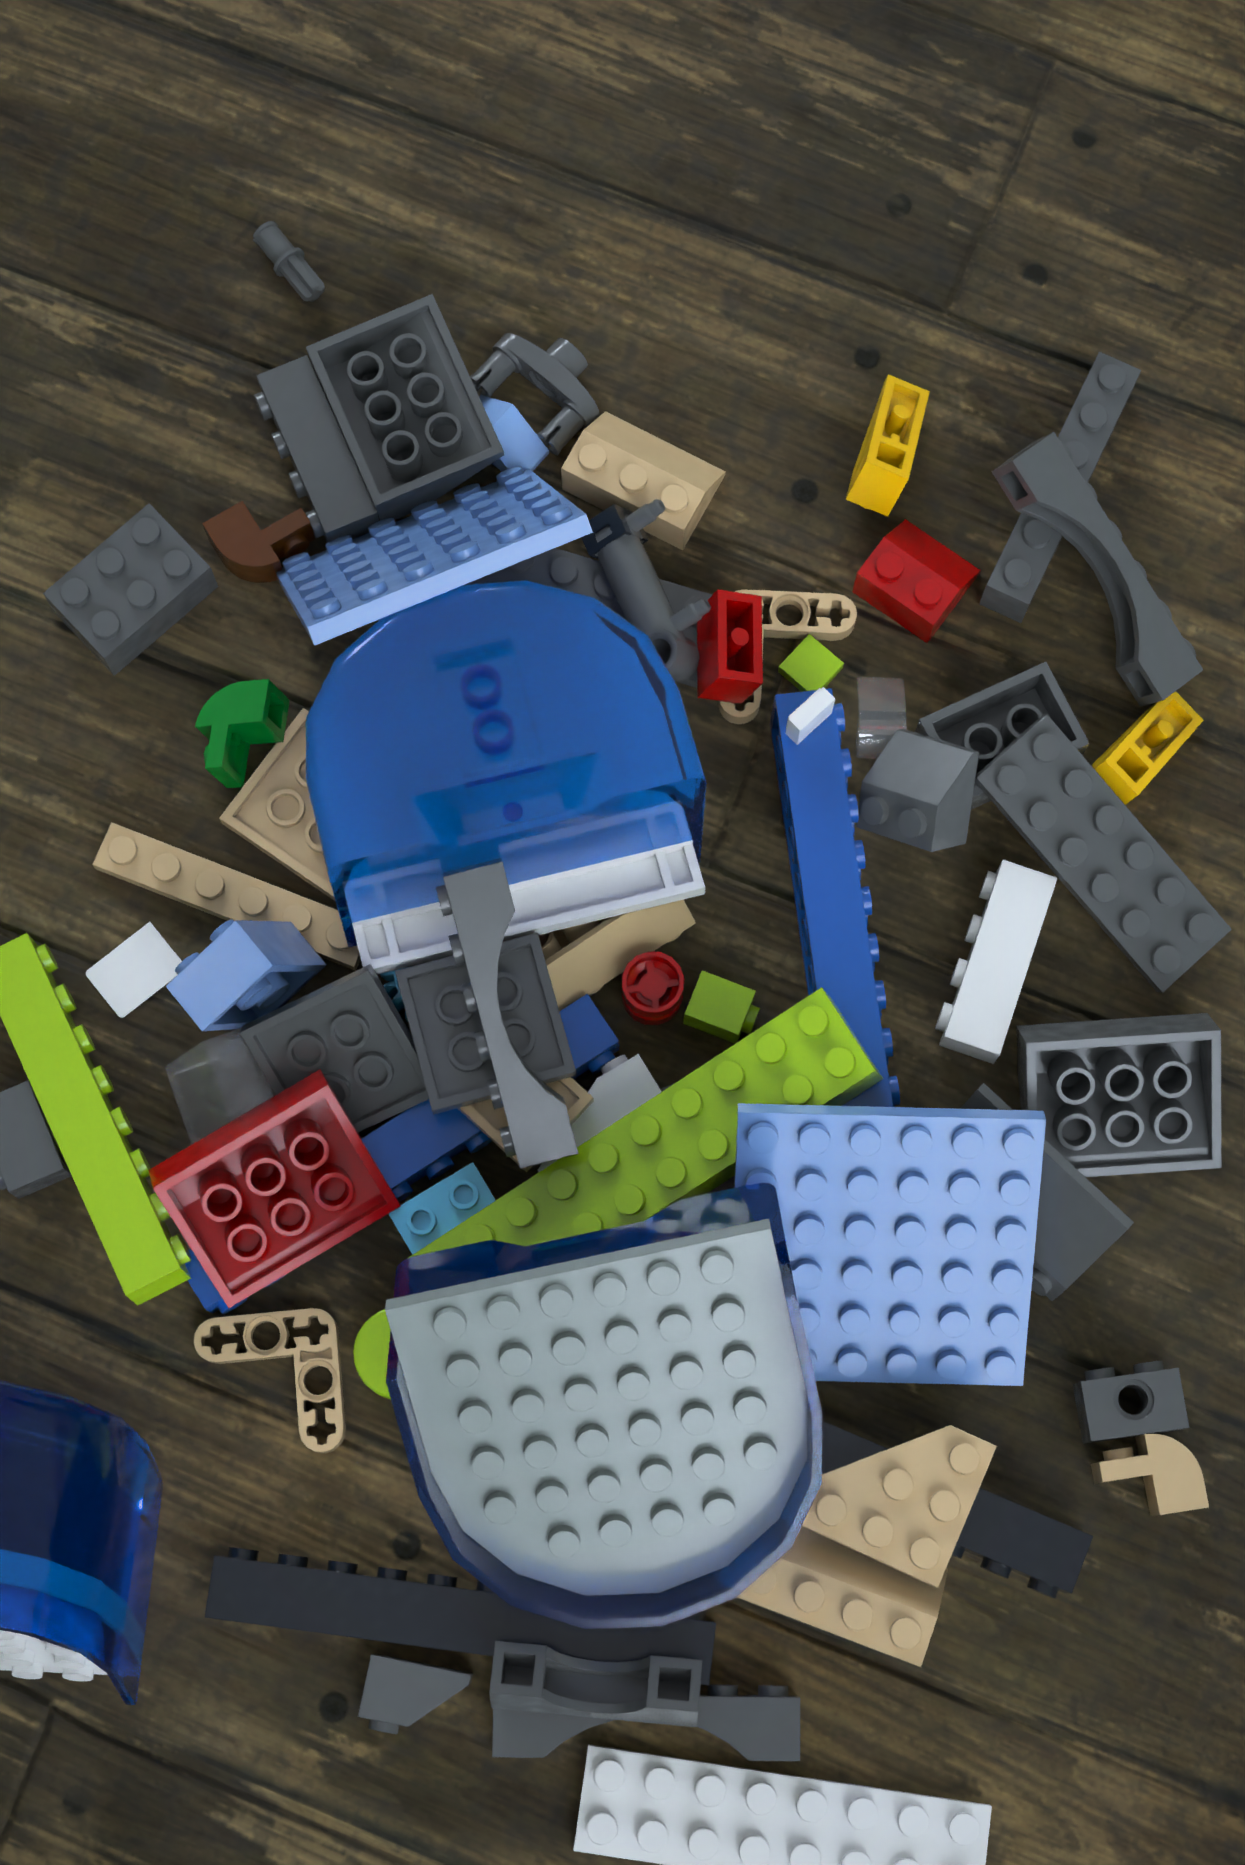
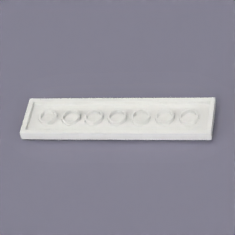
[573,1744,992,1865]

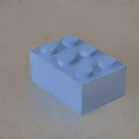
[166,920,326,1032]

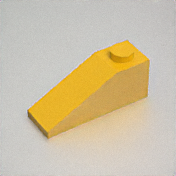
[846,374,930,516]
[1091,691,1204,805]

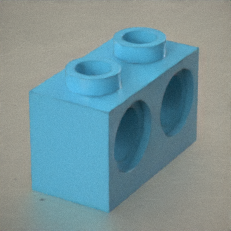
[389,1162,496,1255]

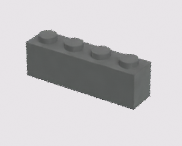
[254,355,379,543]

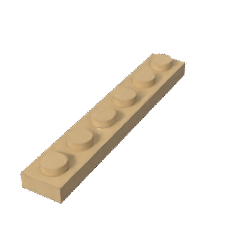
[92,822,361,971]

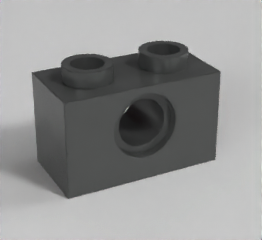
[1073,1361,1190,1444]

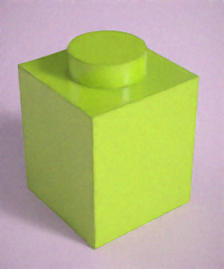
[683,970,760,1044]

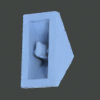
[479,395,549,471]

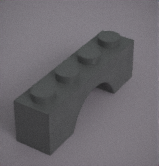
[489,1641,702,1727]

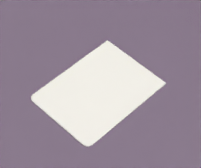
[86,922,182,1018]

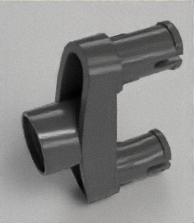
[470,333,600,455]

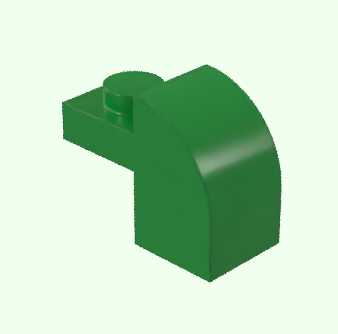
[195,679,290,788]

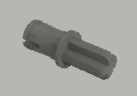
[253,221,325,302]

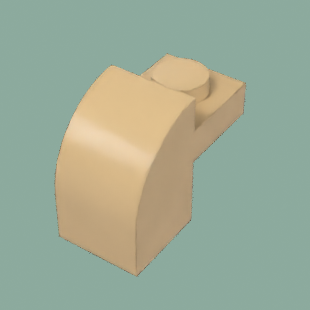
[1091,1434,1209,1516]

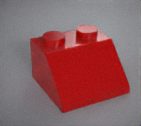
[852,519,981,644]

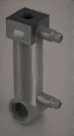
[581,499,711,682]

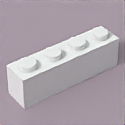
[935,860,1057,1064]

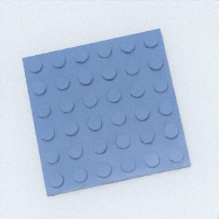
[276,466,593,645]
[733,1103,1046,1386]

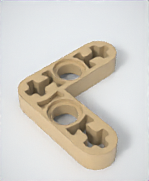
[718,589,857,724]
[194,1308,346,1453]

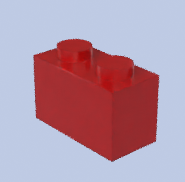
[697,589,763,704]

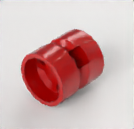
[622,951,684,1025]

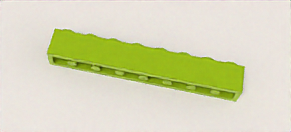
[0,933,192,1306]

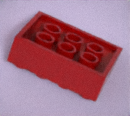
[148,1069,401,1308]

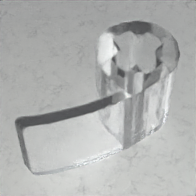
[856,677,907,759]

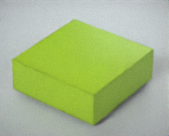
[778,634,844,692]

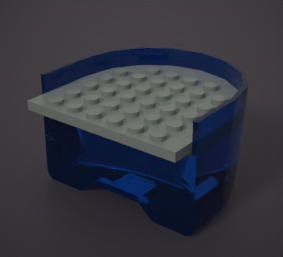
[385,1183,822,1629]

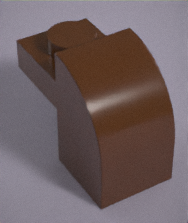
[202,501,315,583]

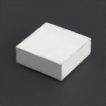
[785,687,835,745]

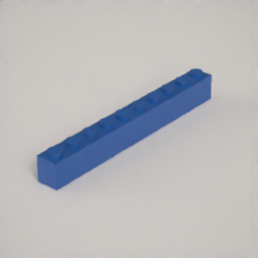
[185,994,619,1314]

